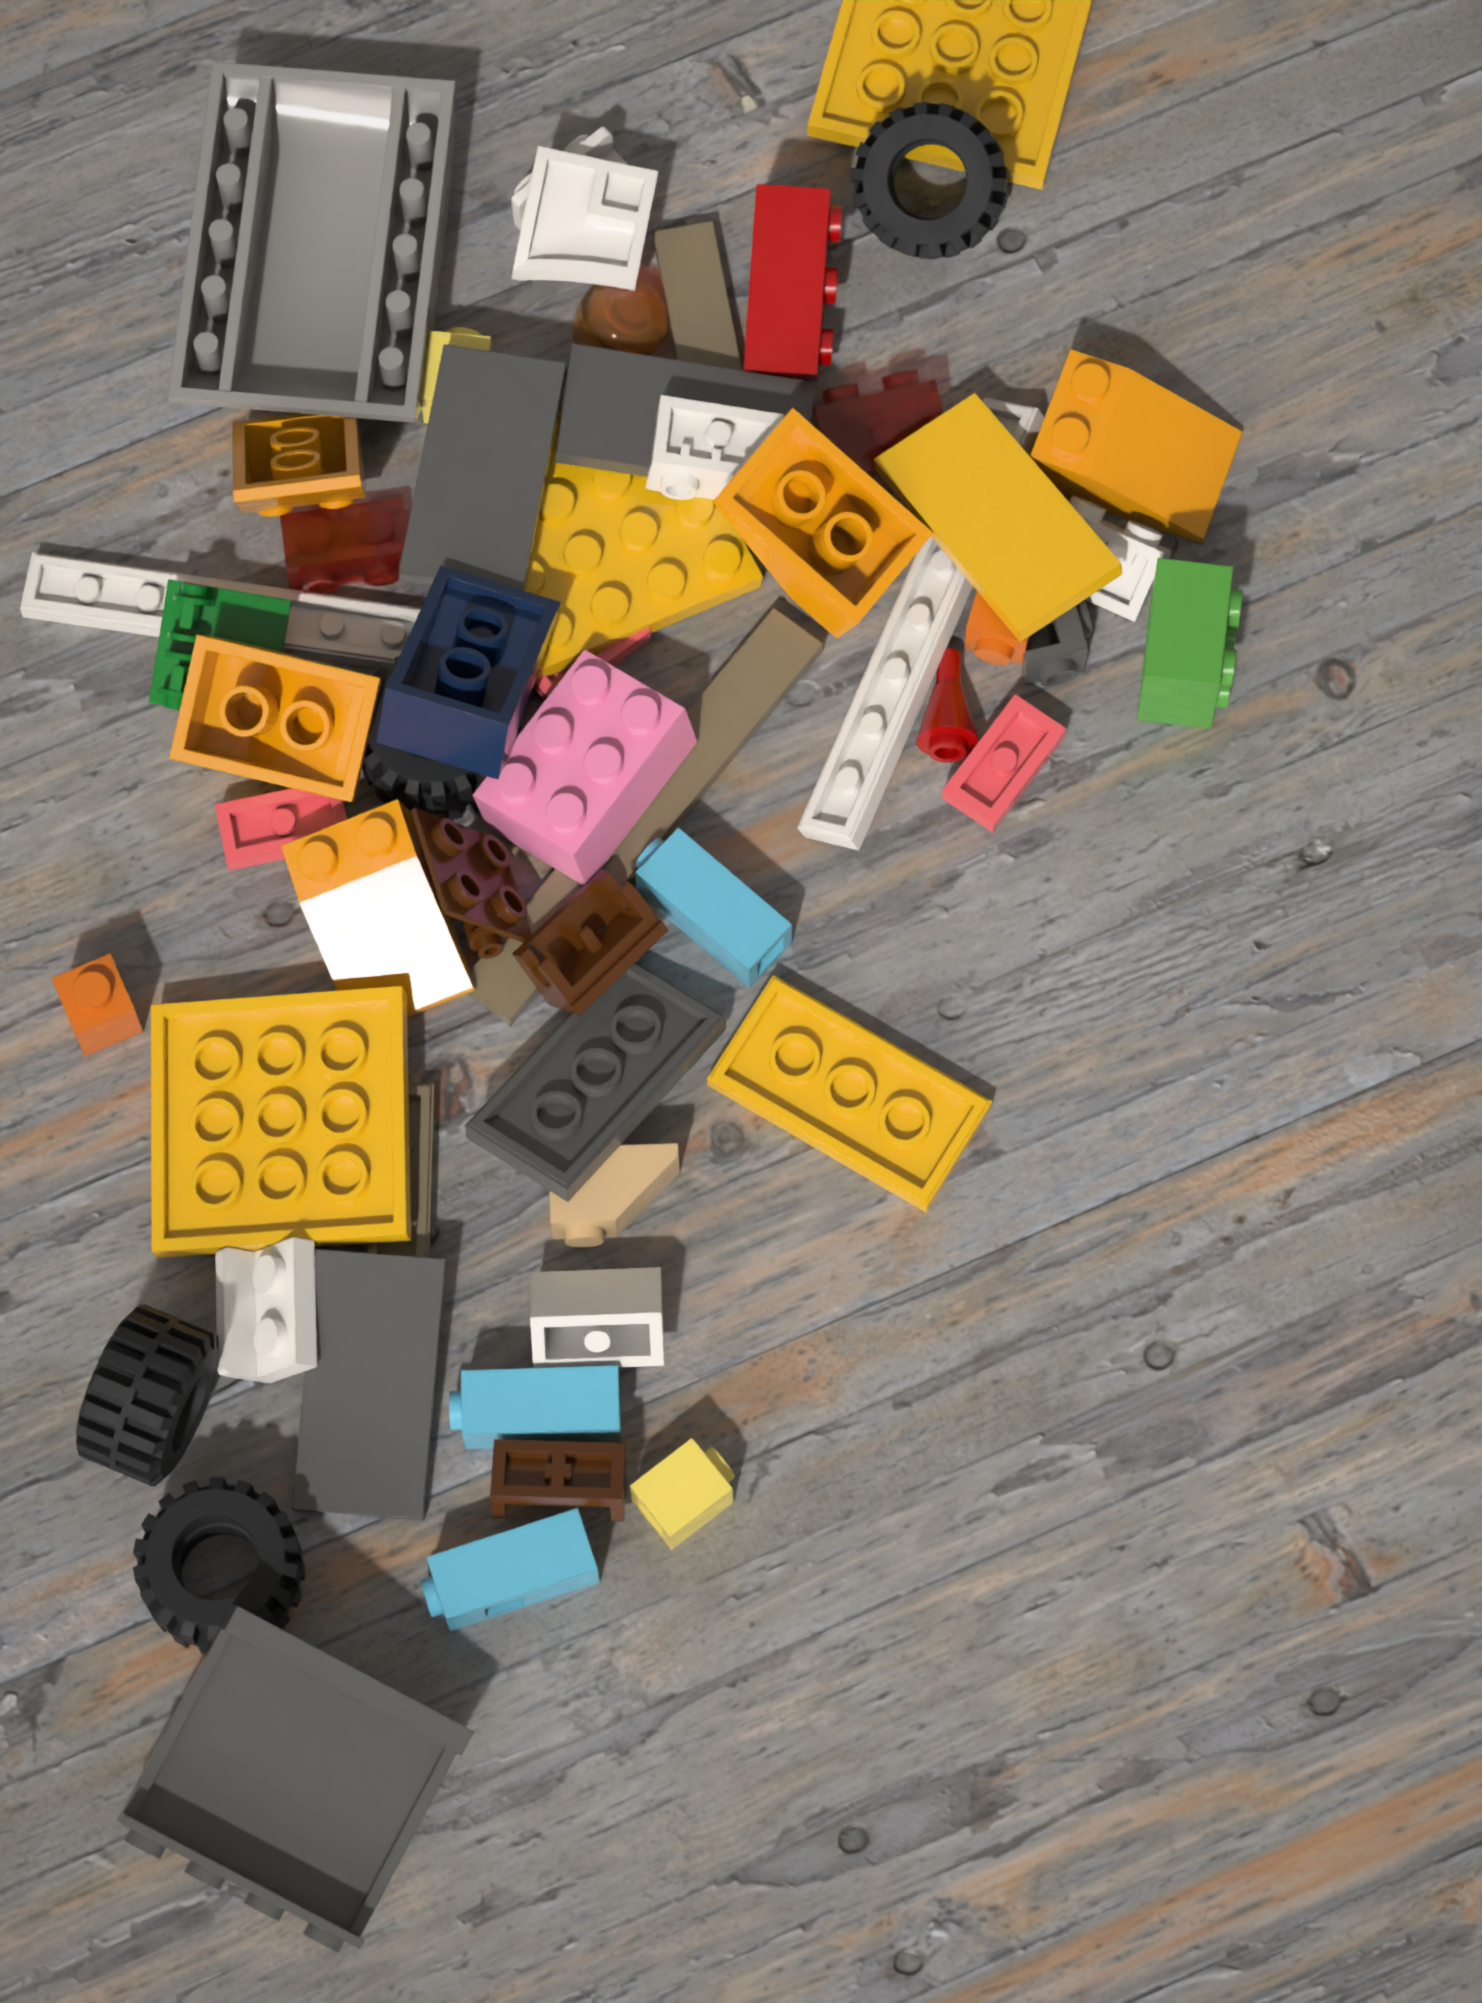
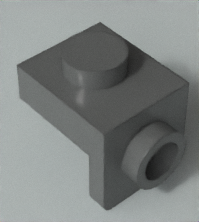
[1022,600,1092,686]

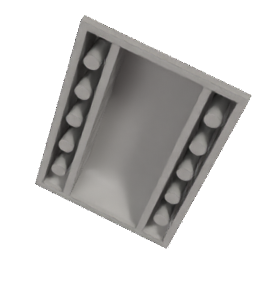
[167,61,456,423]

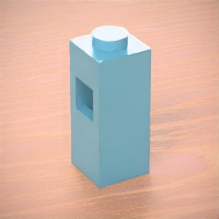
[635,828,792,989]
[449,1365,622,1449]
[420,1508,600,1632]

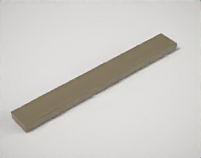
[467,608,823,1027]

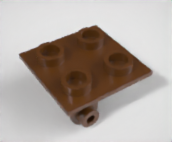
[411,807,532,959]

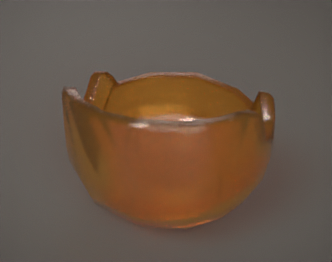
[572,277,669,356]

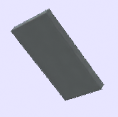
[555,343,816,477]
[399,344,567,591]
[465,962,726,1202]
[292,1249,447,1521]

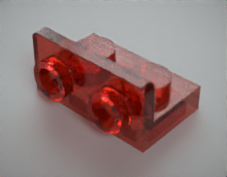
[812,369,943,472]
[280,497,407,594]

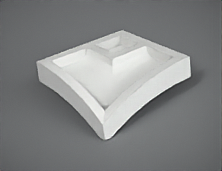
[511,146,658,291]

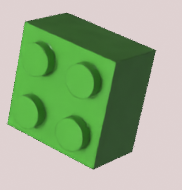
[1137,558,1243,729]

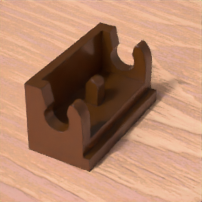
[512,870,669,1015]
[490,1439,627,1522]

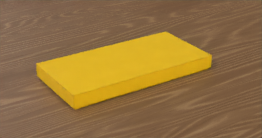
[874,393,1123,642]
[707,975,993,1213]

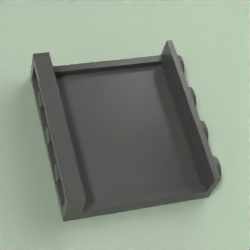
[117,1604,474,1952]

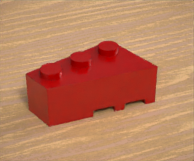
[743,184,842,381]

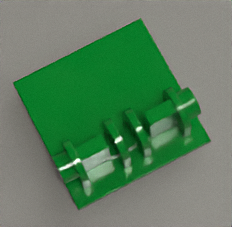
[149,579,292,710]

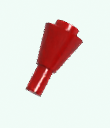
[916,648,979,763]

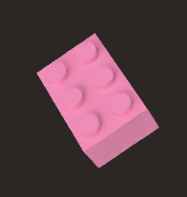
[473,649,697,886]

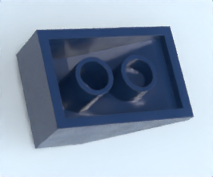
[376,566,561,779]

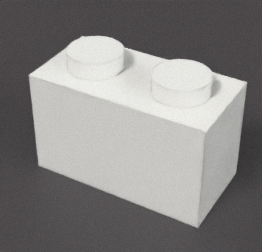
[530,1267,664,1368]

